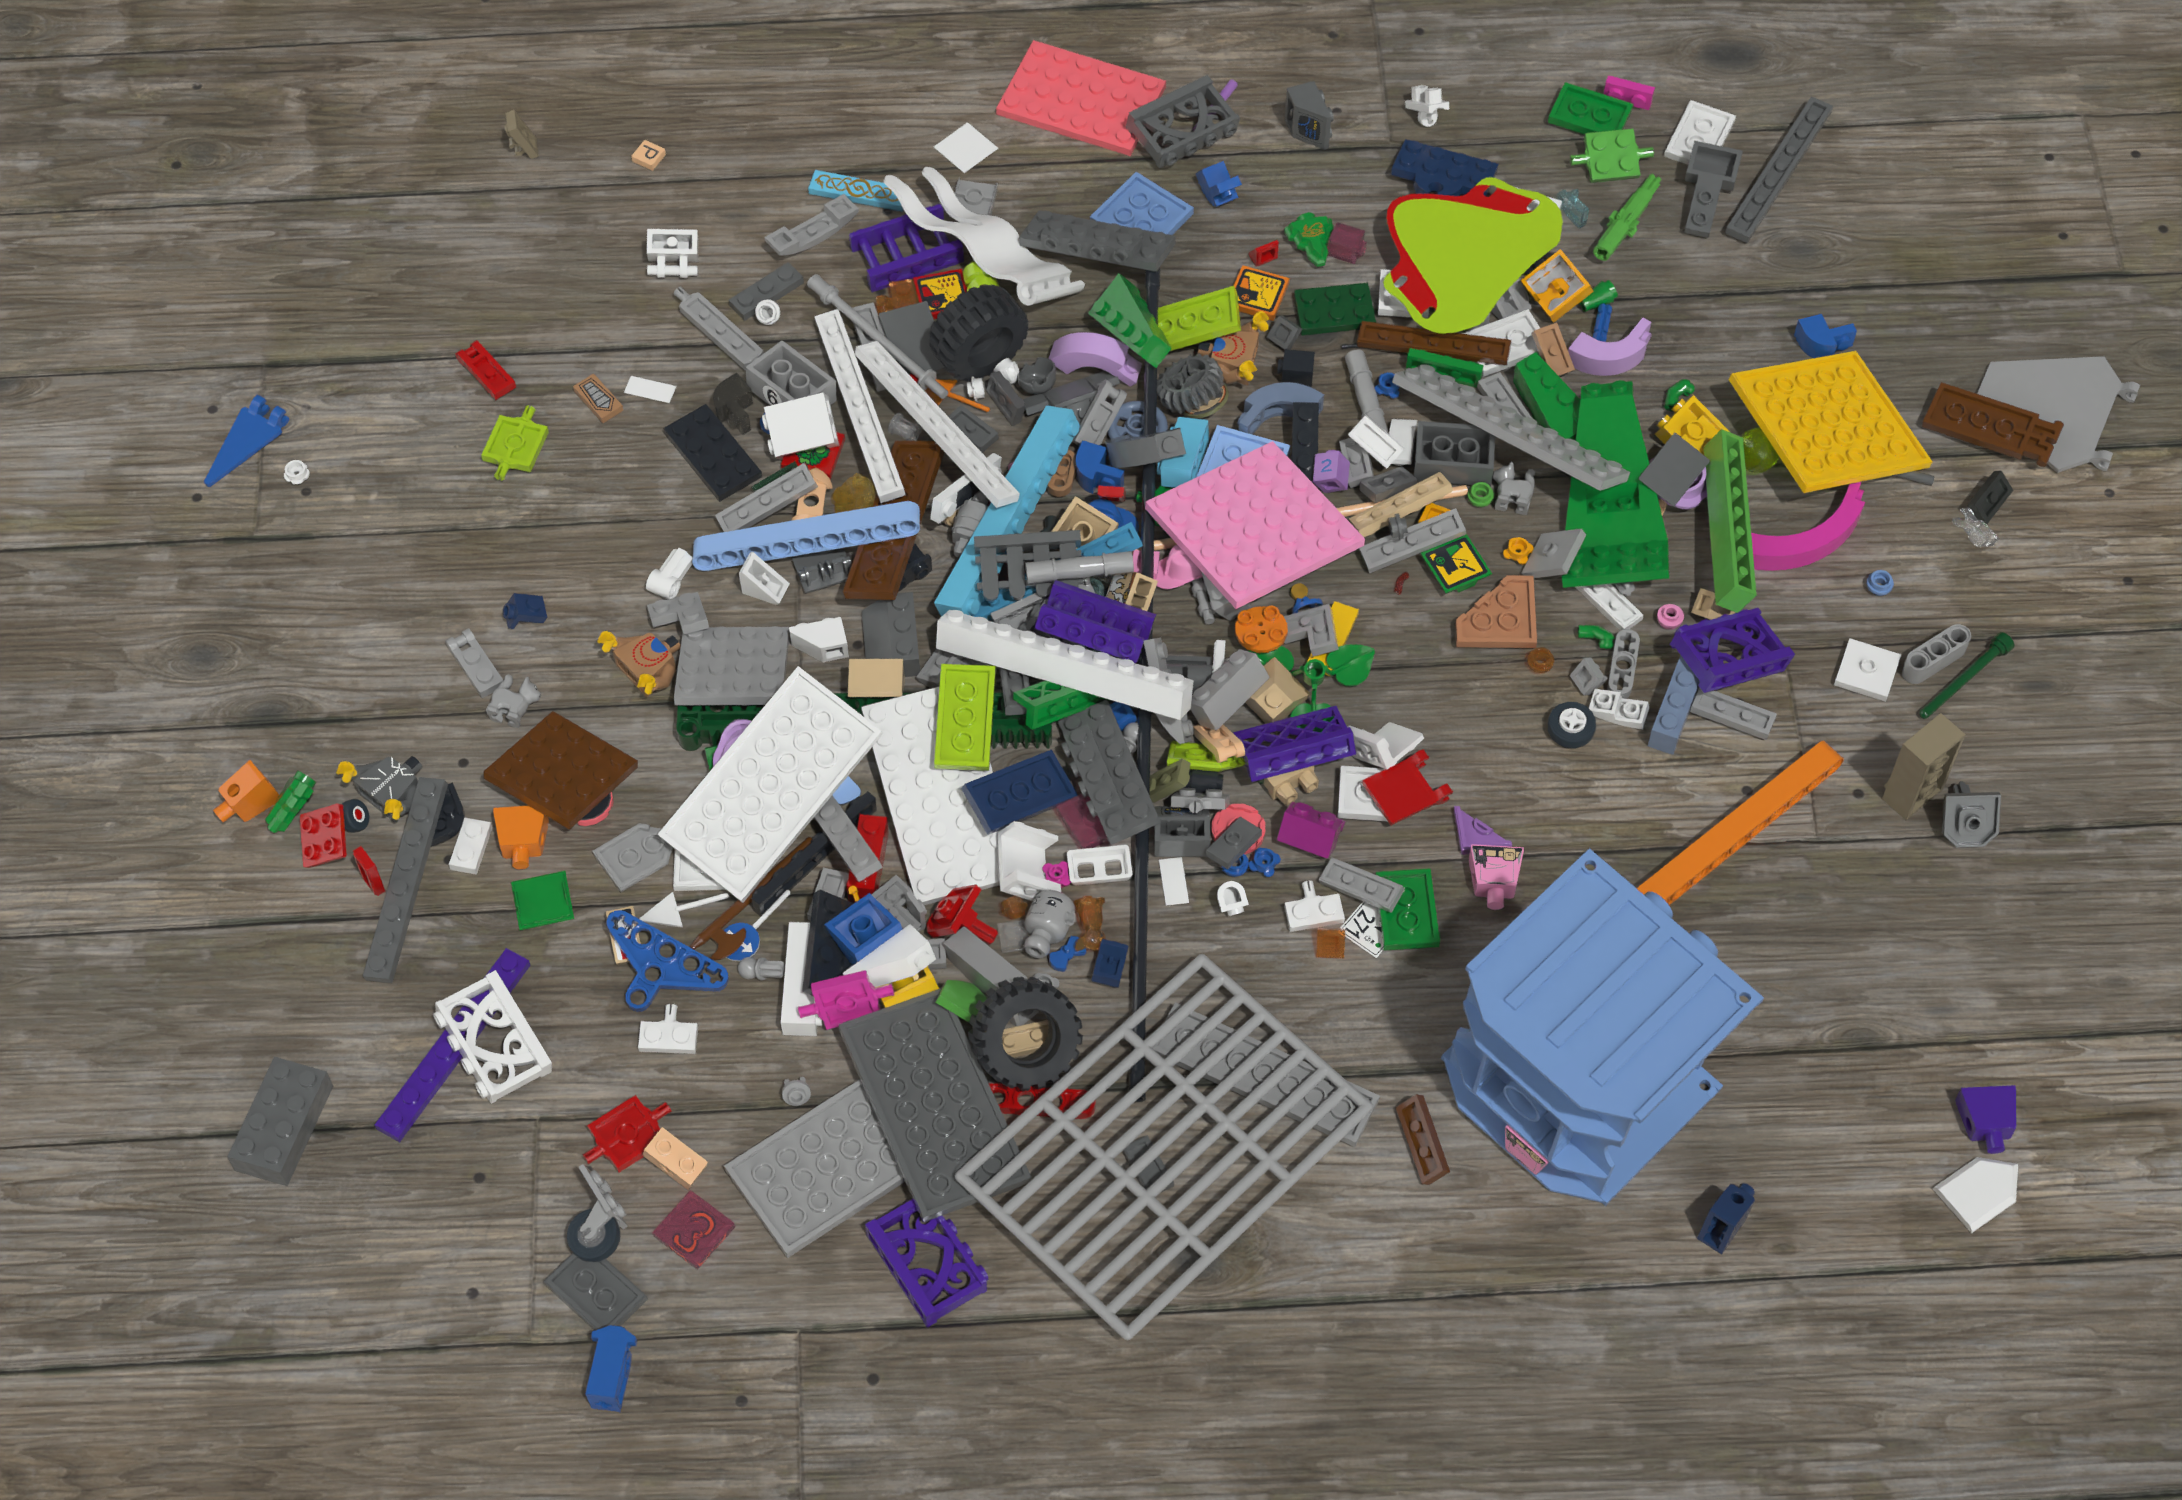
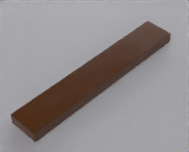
[1357,321,1511,366]

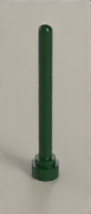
[1919,632,2015,719]

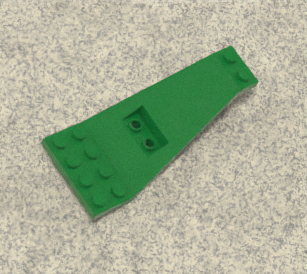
[1562,380,1669,588]

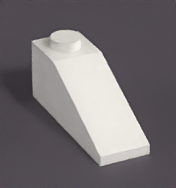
[843,924,936,987]

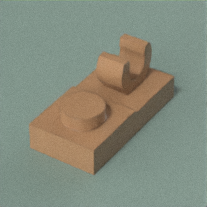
[1531,322,1575,376]

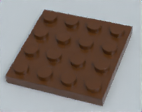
[484,711,638,830]

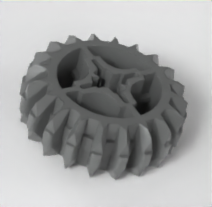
[1157,353,1224,414]

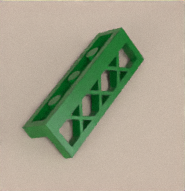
[1013,681,1110,730]

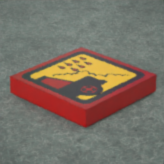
[913,269,967,320]

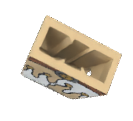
[1104,572,1158,611]

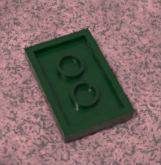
[1294,282,1376,336]

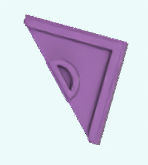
[1454,806,1512,855]

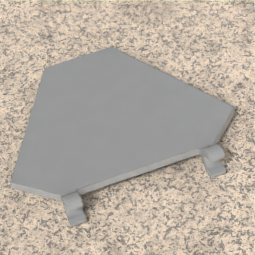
[1977,356,2140,473]

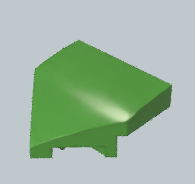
[936,980,987,1022]

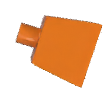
[213,760,279,822]
[493,806,549,869]

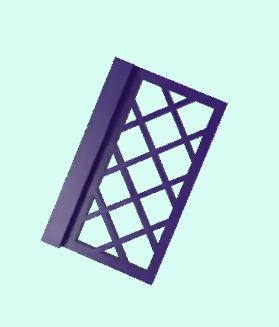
[1233,706,1356,782]

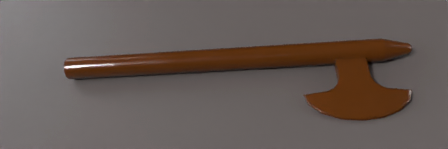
[690,836,812,960]

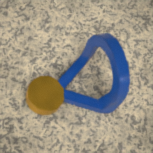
[1291,583,1323,614]

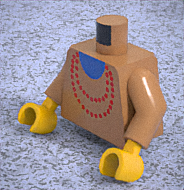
[1198,311,1269,385]
[597,631,681,697]

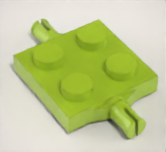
[481,405,549,481]

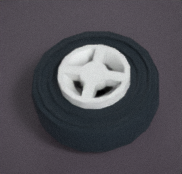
[1548,702,1596,749]

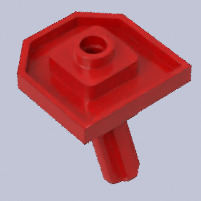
[927,884,998,945]

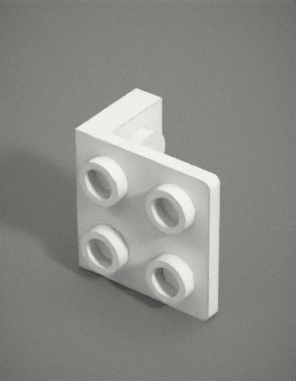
[1348,722,1424,769]

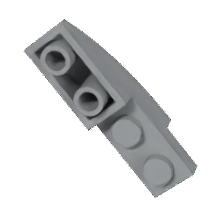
[1144,637,1194,744]

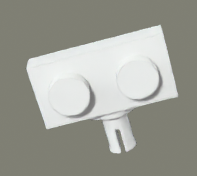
[1284,881,1345,932]
[638,1004,698,1054]

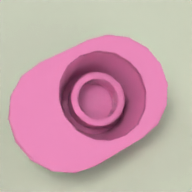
[1155,545,1203,589]

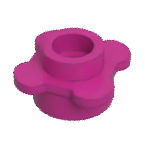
[1043,861,1071,888]

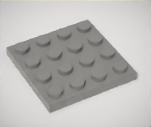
[674,626,790,705]

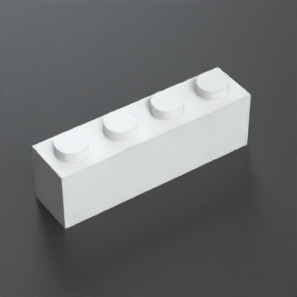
[781,922,823,1036]

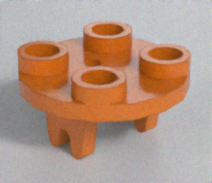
[1235,605,1288,653]

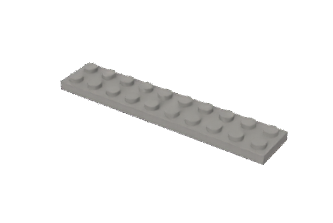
[1392,364,1630,491]

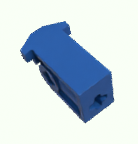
[585,1325,637,1412]

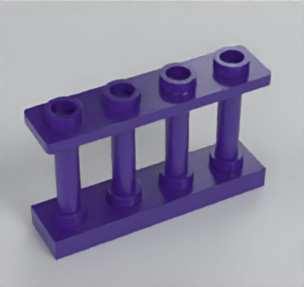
[849,204,964,293]
[1035,580,1156,663]

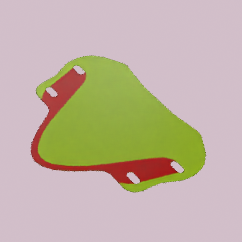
[1383,177,1563,334]

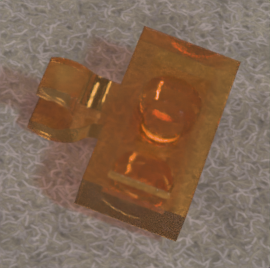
[875,279,919,315]

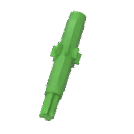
[1593,174,1661,261]

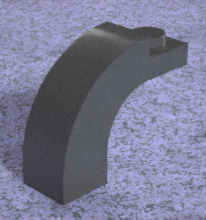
[1105,428,1186,468]

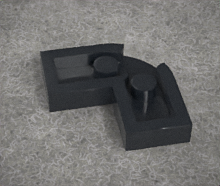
[431,782,465,847]

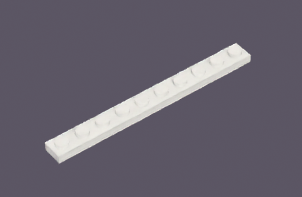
[814,309,905,503]
[855,341,1020,508]

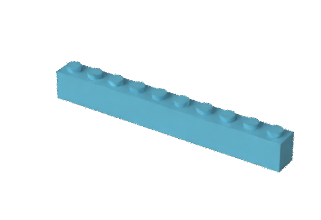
[934,406,1080,617]

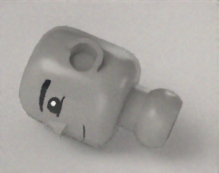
[1024,890,1076,958]

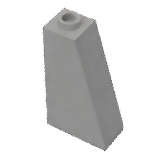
[943,926,1039,1027]

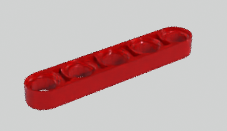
[988,1083,1096,1119]

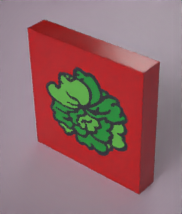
[781,432,845,480]

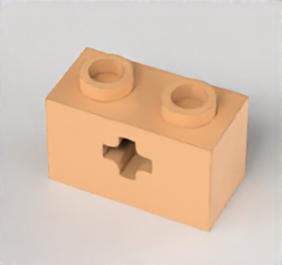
[642,1127,708,1190]

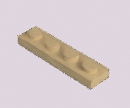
[1349,472,1453,537]

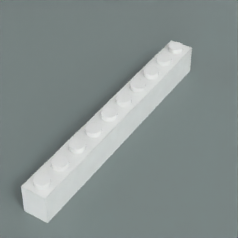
[936,610,1194,720]

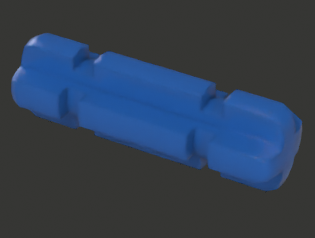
[1593,303,1612,342]

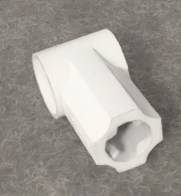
[646,548,693,599]

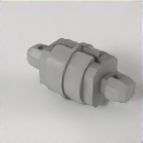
[952,491,988,558]

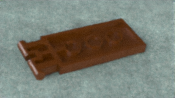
[1922,382,2064,467]

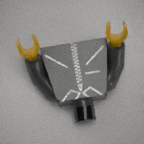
[336,756,423,823]

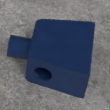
[1697,1183,1755,1255]

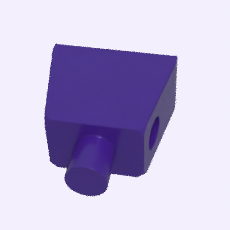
[1955,1085,2016,1154]

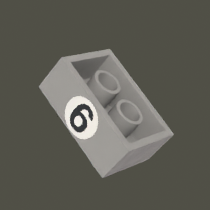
[745,341,836,406]

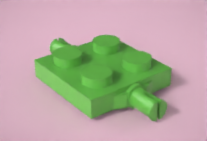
[1570,129,1654,183]

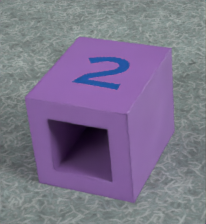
[1313,450,1350,493]

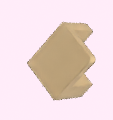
[1691,588,1736,620]

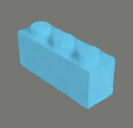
[1157,417,1209,488]

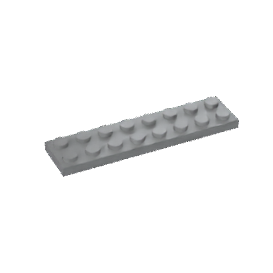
[1152,1003,1380,1147]

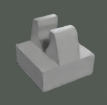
[1570,657,1607,695]

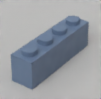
[1648,650,1707,755]

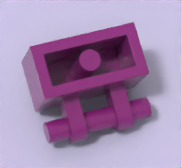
[1277,802,1346,859]

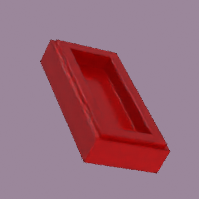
[1098,486,1126,502]
[353,846,385,896]

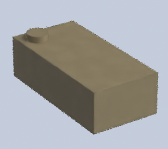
[1882,713,1966,820]

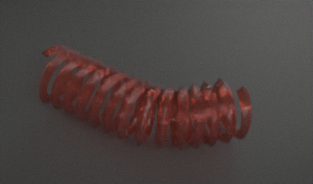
[1394,571,1409,595]

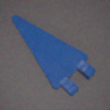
[204,395,290,487]

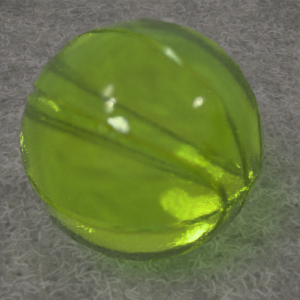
[1740,428,1779,473]

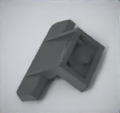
[1023,371,1120,425]

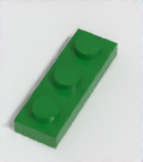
[1406,348,1484,388]

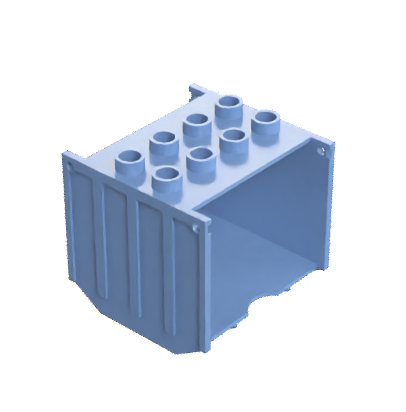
[1441,848,1764,1206]

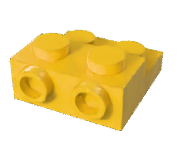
[1655,395,1729,455]

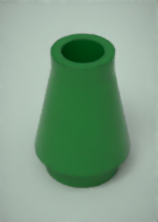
[1579,280,1618,312]

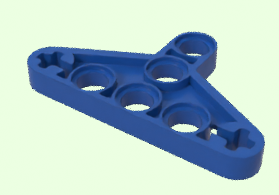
[607,910,729,1012]

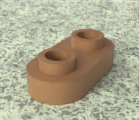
[1047,450,1076,497]

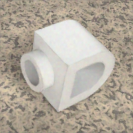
[1217,881,1249,916]

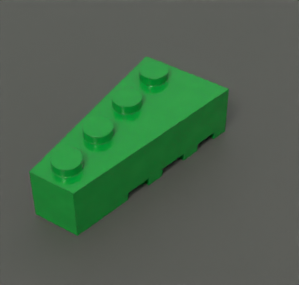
[1088,273,1172,368]
[1513,352,1581,441]

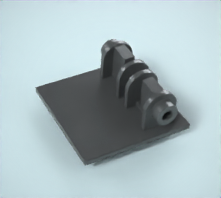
[791,548,852,594]

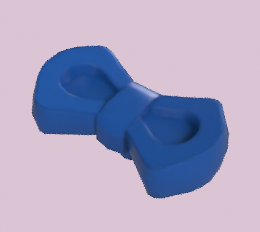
[1049,936,1087,972]

